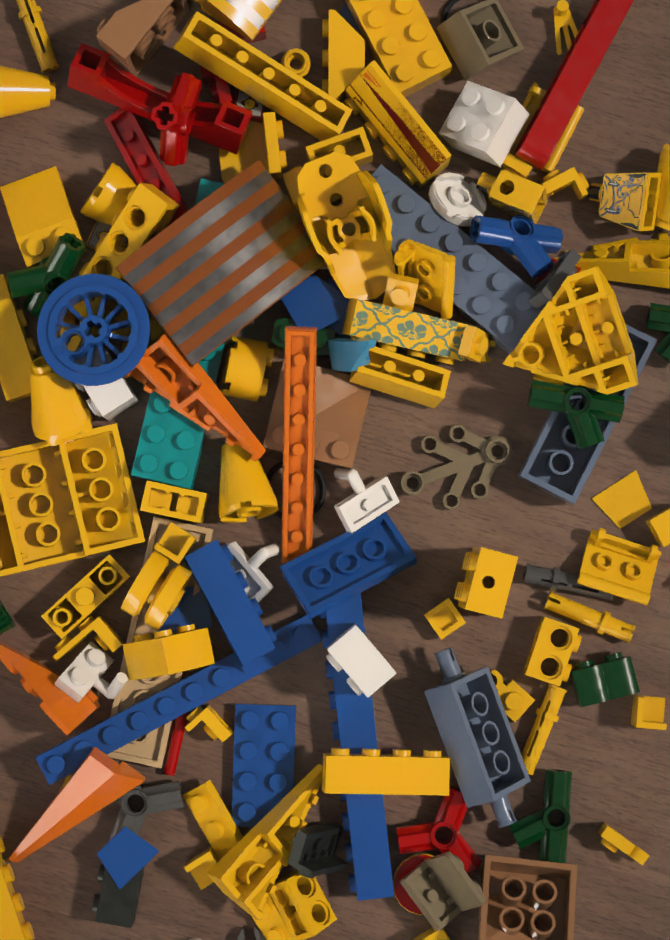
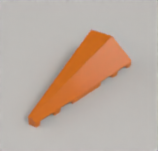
[124,331,266,461]
[8,747,146,863]

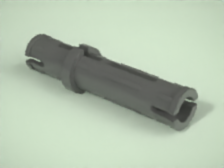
[523,563,615,601]

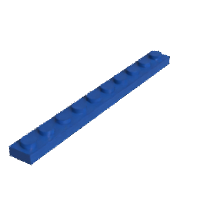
[35,614,323,785]

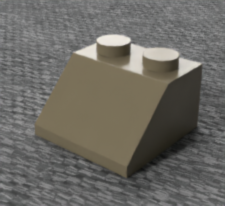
[436,0,524,81]

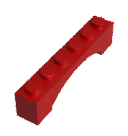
[68,43,252,155]

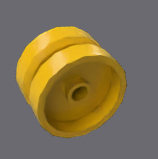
[121,551,193,631]

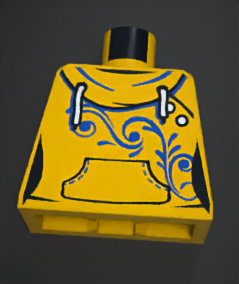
[476,170,548,224]
[588,172,662,231]

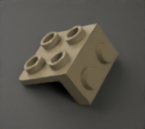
[399,852,486,931]

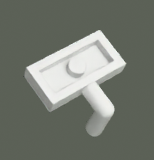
[334,467,400,533]
[227,541,282,603]
[54,642,128,703]

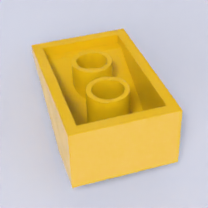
[0,166,88,268]

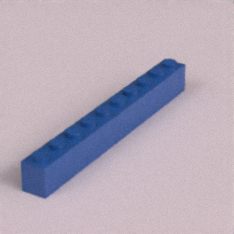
[320,593,394,901]

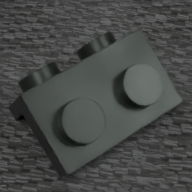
[287,822,347,878]

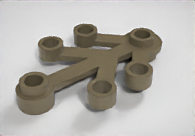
[400,424,513,510]

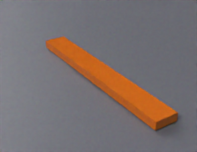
[281,326,317,564]

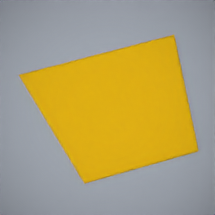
[591,470,652,529]

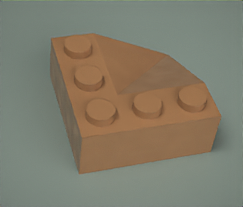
[96,0,190,77]
[263,358,371,469]
[478,855,577,940]

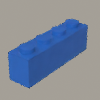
[184,539,278,668]

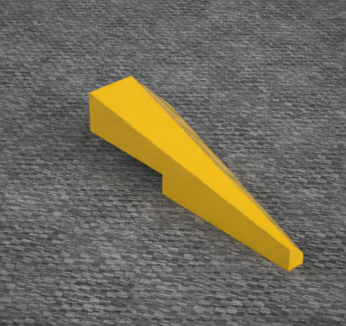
[553,231,670,289]
[207,764,323,921]

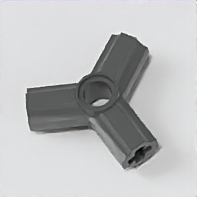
[108,759,184,842]

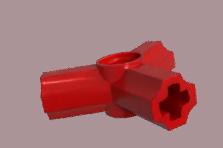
[151,73,202,166]
[396,786,482,875]

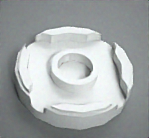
[428,172,487,227]

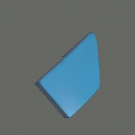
[327,337,376,372]

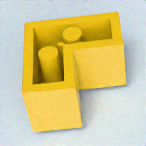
[306,127,373,206]
[122,624,215,681]

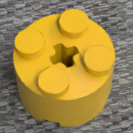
[220,336,274,402]

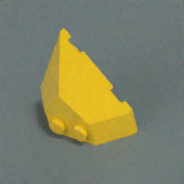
[502,266,638,395]

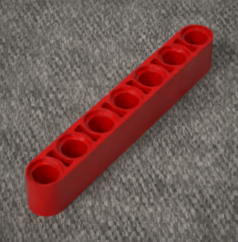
[514,0,634,170]

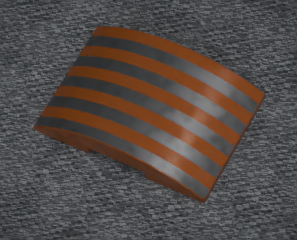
[116,160,325,367]

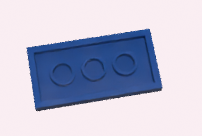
[280,512,417,619]
[232,703,296,827]

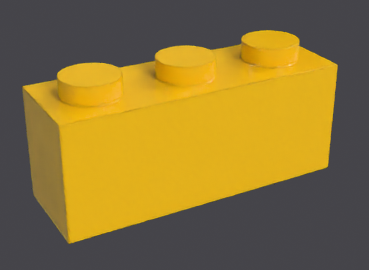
[349,346,451,409]

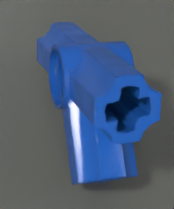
[469,215,563,279]

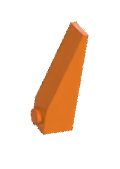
[0,641,101,736]

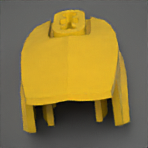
[297,152,396,300]

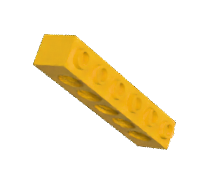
[60,183,180,351]

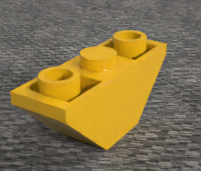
[322,10,365,101]
[41,554,130,639]

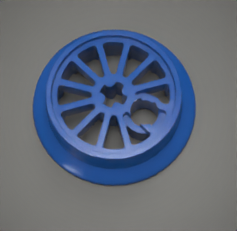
[37,274,150,386]

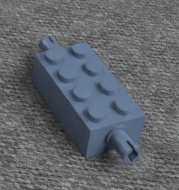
[424,647,531,828]

